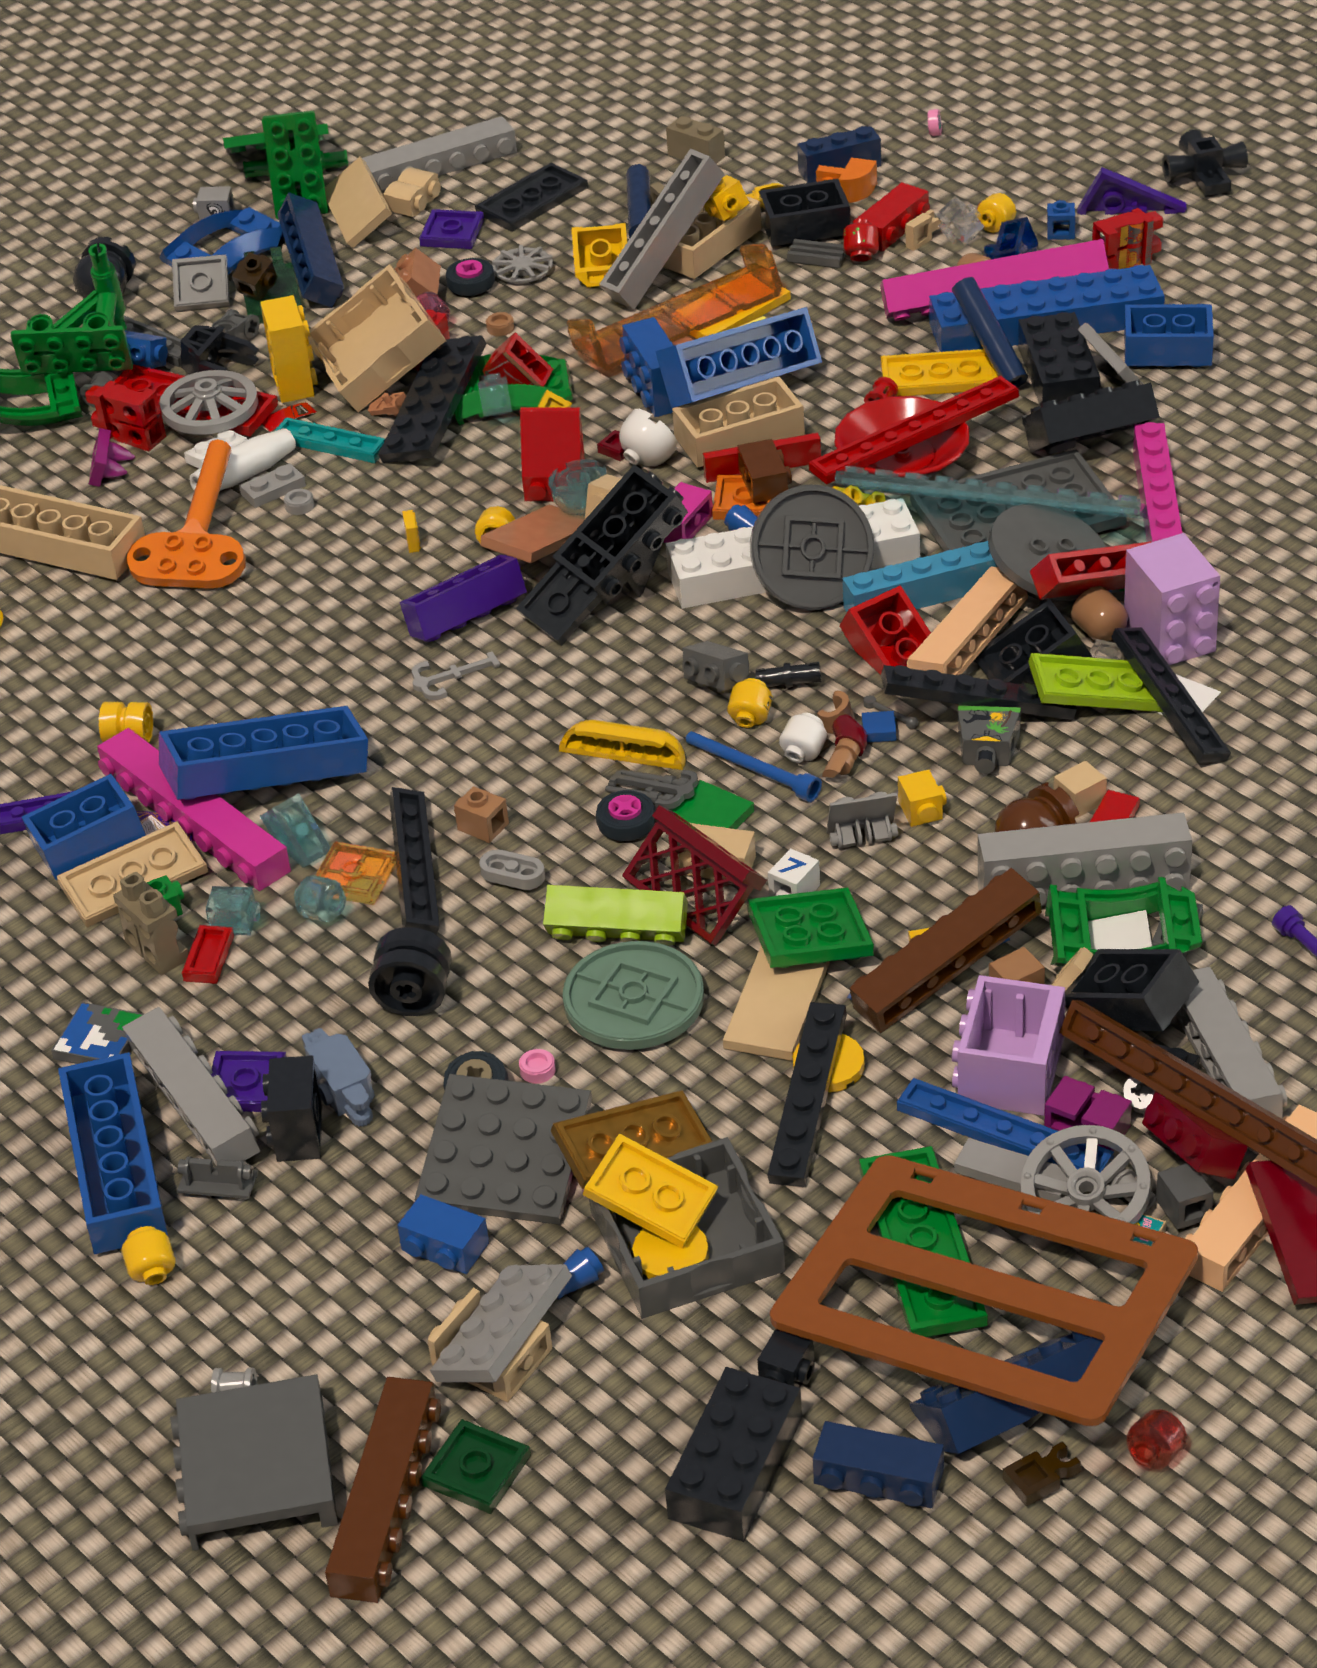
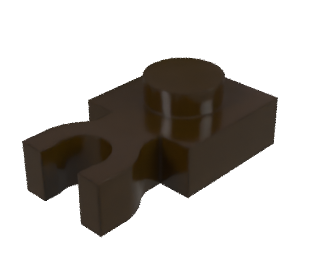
[1003,1441,1081,1506]

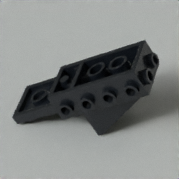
[516,465,688,646]

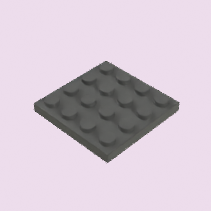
[414,1074,592,1225]

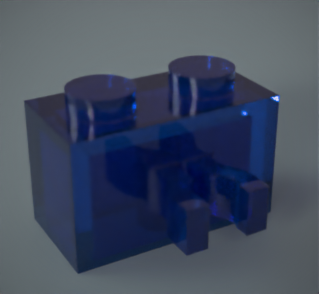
[983,217,1039,259]

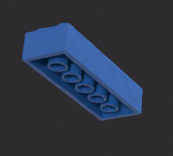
[655,307,822,408]
[159,706,368,800]
[58,1052,168,1254]

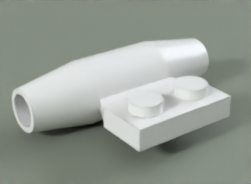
[184,429,296,491]

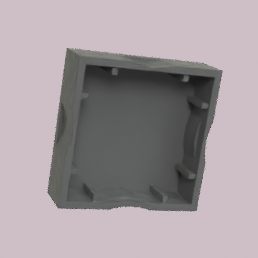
[587,1137,785,1319]

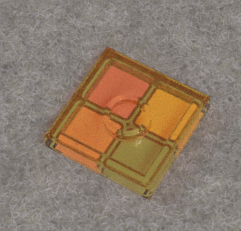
[309,841,396,905]

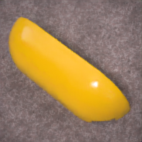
[559,720,686,770]

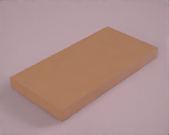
[480,504,585,564]

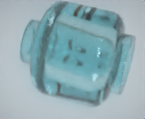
[294,875,346,922]

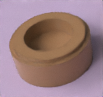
[486,312,514,336]

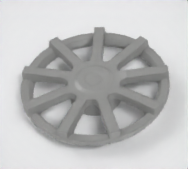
[492,245,553,283]

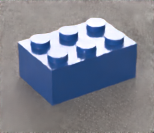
[1124,304,1214,367]
[619,317,678,417]
[21,774,146,880]

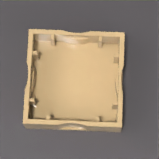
[308,264,447,412]

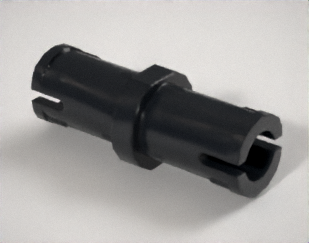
[755,662,821,688]

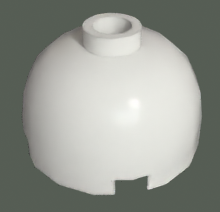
[619,409,678,466]

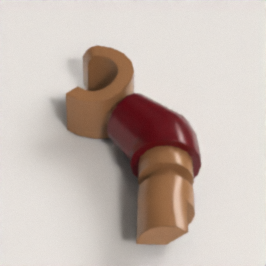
[817,691,867,778]

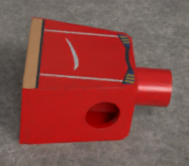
[483,332,553,387]

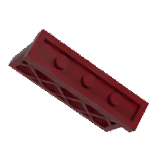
[622,805,767,946]

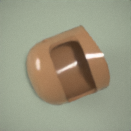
[1071,586,1128,643]

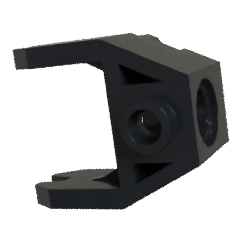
[181,325,259,375]

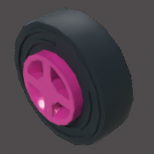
[446,258,495,296]
[596,790,655,841]

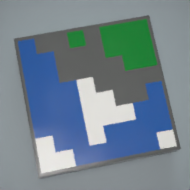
[51,1002,144,1064]

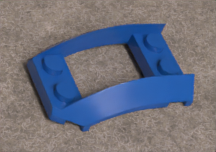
[159,207,284,275]

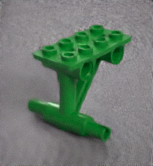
[243,111,348,219]
[10,244,133,374]

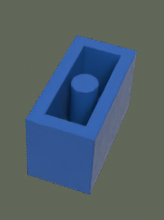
[397,1194,489,1274]

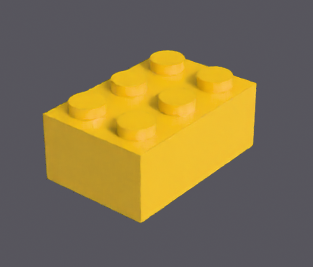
[260,295,318,403]

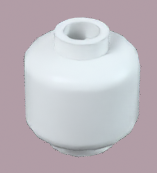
[779,713,827,763]

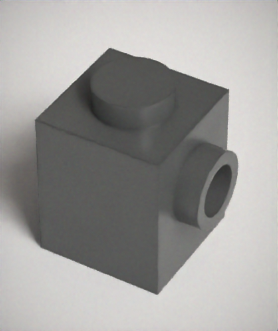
[1156,1163,1213,1229]

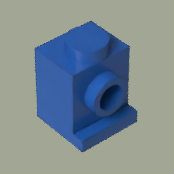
[1047,200,1075,240]

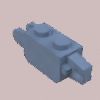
[302,1028,375,1127]

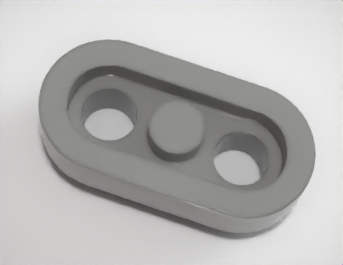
[479,850,545,890]

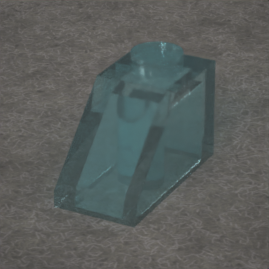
[260,793,332,868]

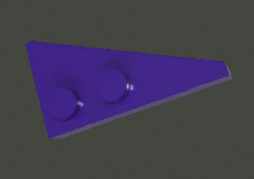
[1077,167,1187,215]

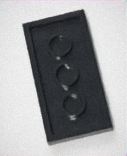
[475,162,588,232]

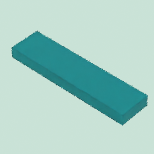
[275,417,385,463]

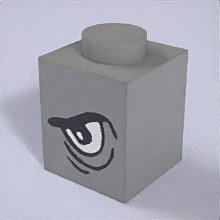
[193,186,235,221]

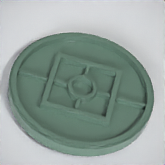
[563,941,704,1050]

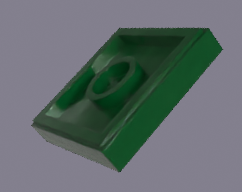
[420,1419,531,1514]

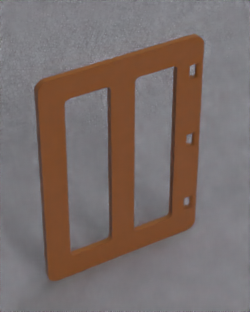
[770,1155,1198,1426]

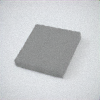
[172,254,230,311]

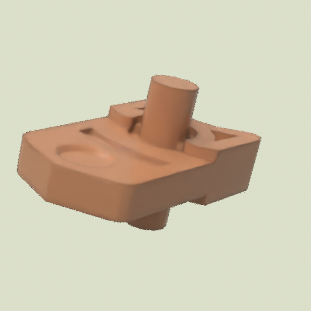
[368,392,406,416]

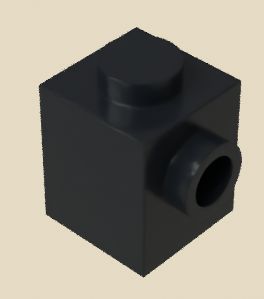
[757,1329,814,1388]

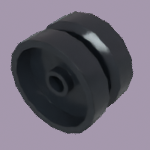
[368,927,452,1016]

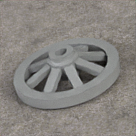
[160,370,258,435]
[1020,1125,1151,1224]

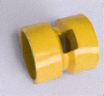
[99,702,154,743]

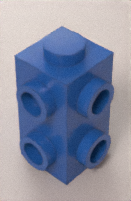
[125,331,168,369]

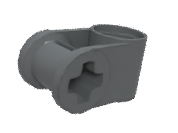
[212,309,259,341]

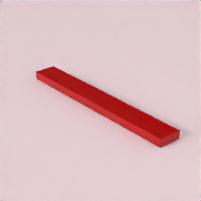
[809,376,1019,485]

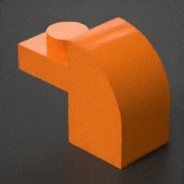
[816,158,877,203]

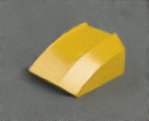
[571,223,627,287]

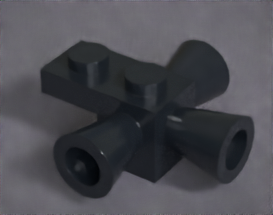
[1162,130,1248,196]

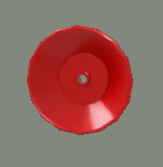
[834,396,969,480]

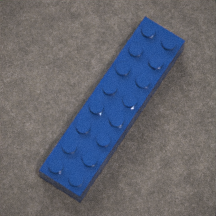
[929,265,1165,352]

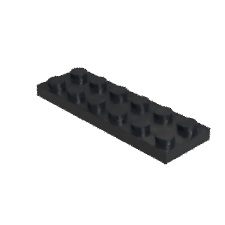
[378,335,486,463]

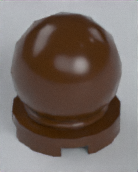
[995,782,1079,832]

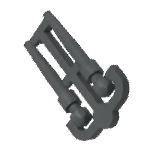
[605,769,699,809]

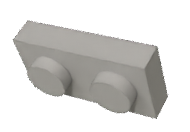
[239,463,306,508]

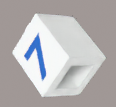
[768,848,820,896]

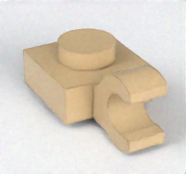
[905,210,945,251]

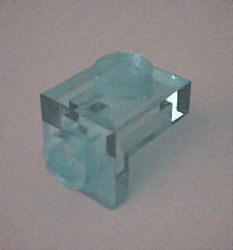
[478,373,513,417]

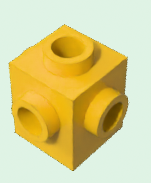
[703,175,750,221]

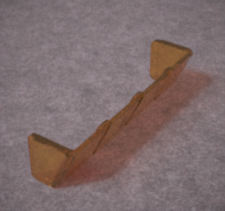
[567,244,783,371]

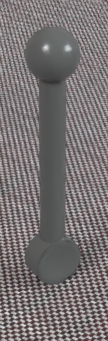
[863,695,918,729]

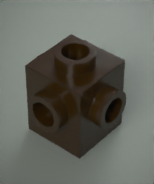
[232,252,278,301]

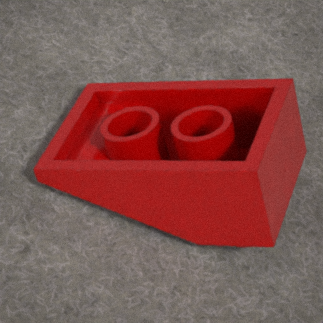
[520,407,587,501]
[839,585,931,675]

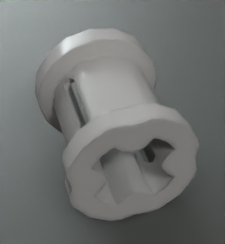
[211,1368,257,1393]

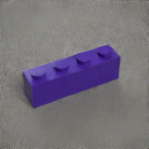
[400,554,527,642]

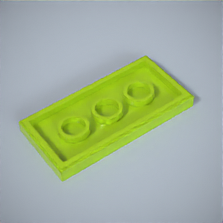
[1028,653,1163,712]

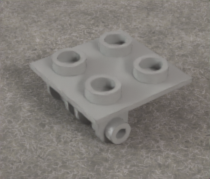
[826,792,898,849]

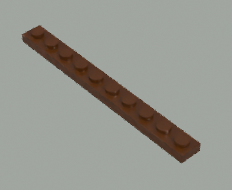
[1059,1000,1317,1188]

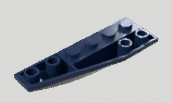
[909,1331,1103,1454]

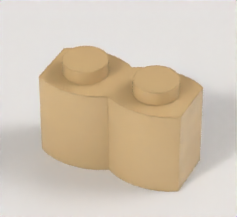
[383,167,441,217]

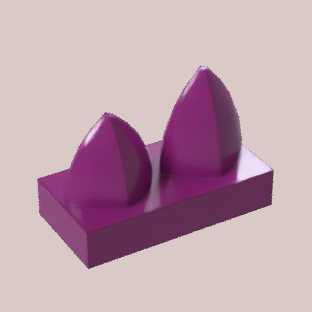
[88,428,135,487]

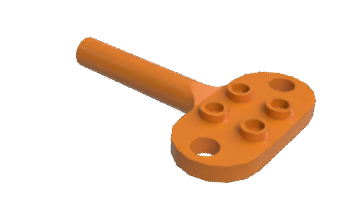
[127,440,246,589]

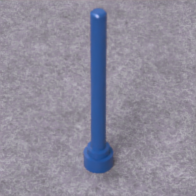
[686,731,822,802]

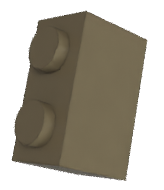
[666,116,725,164]

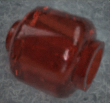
[1127,1409,1187,1470]

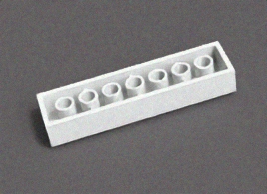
[666,498,920,609]

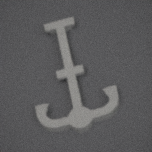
[412,651,500,700]

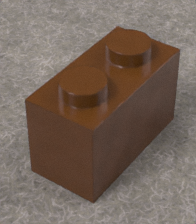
[737,439,792,503]

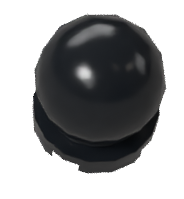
[73,237,136,299]

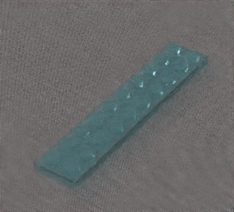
[835,466,1146,519]

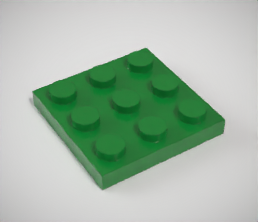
[747,888,874,968]

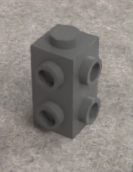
[682,641,749,693]

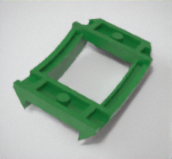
[454,354,573,425]
[0,369,83,426]
[1045,877,1202,967]

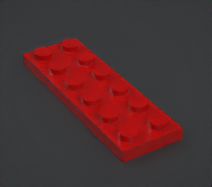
[114,365,278,437]

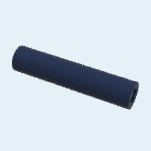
[626,164,651,238]
[952,277,1028,388]

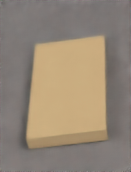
[325,156,392,248]
[57,821,208,927]
[723,946,830,1061]

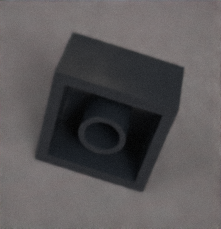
[261,1055,323,1162]

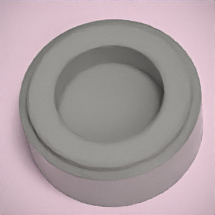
[284,489,314,515]

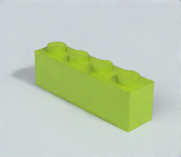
[543,885,688,946]

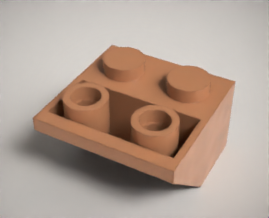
[395,247,441,309]

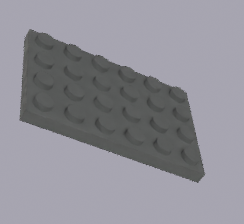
[910,449,1127,551]

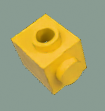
[898,769,947,827]

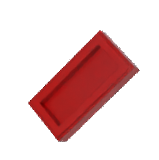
[182,925,234,984]

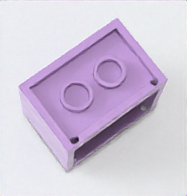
[1124,533,1220,665]
[952,975,1065,1116]

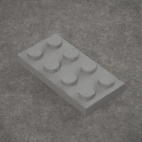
[430,1264,572,1382]

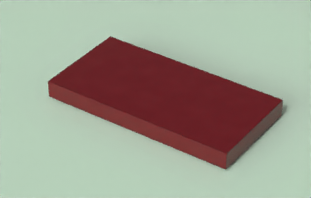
[1245,1160,1317,1305]

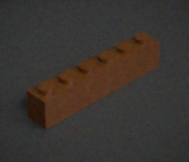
[849,868,1042,1033]
[325,1376,441,1603]

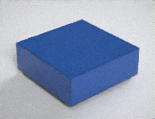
[861,711,896,742]

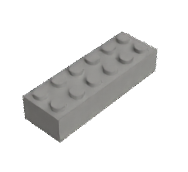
[978,812,1192,907]

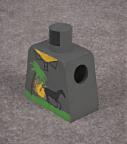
[958,705,1021,774]

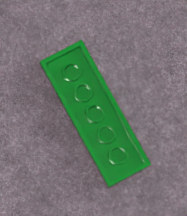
[859,1146,988,1337]

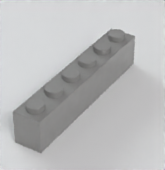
[362,116,517,193]
[599,149,725,310]
[1176,967,1287,1119]
[122,1007,260,1167]

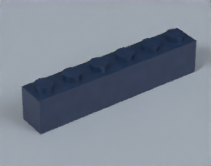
[277,192,344,308]

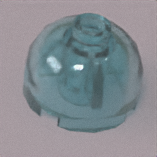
[548,459,607,516]

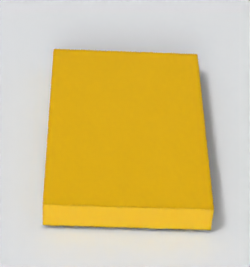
[582,1133,719,1249]

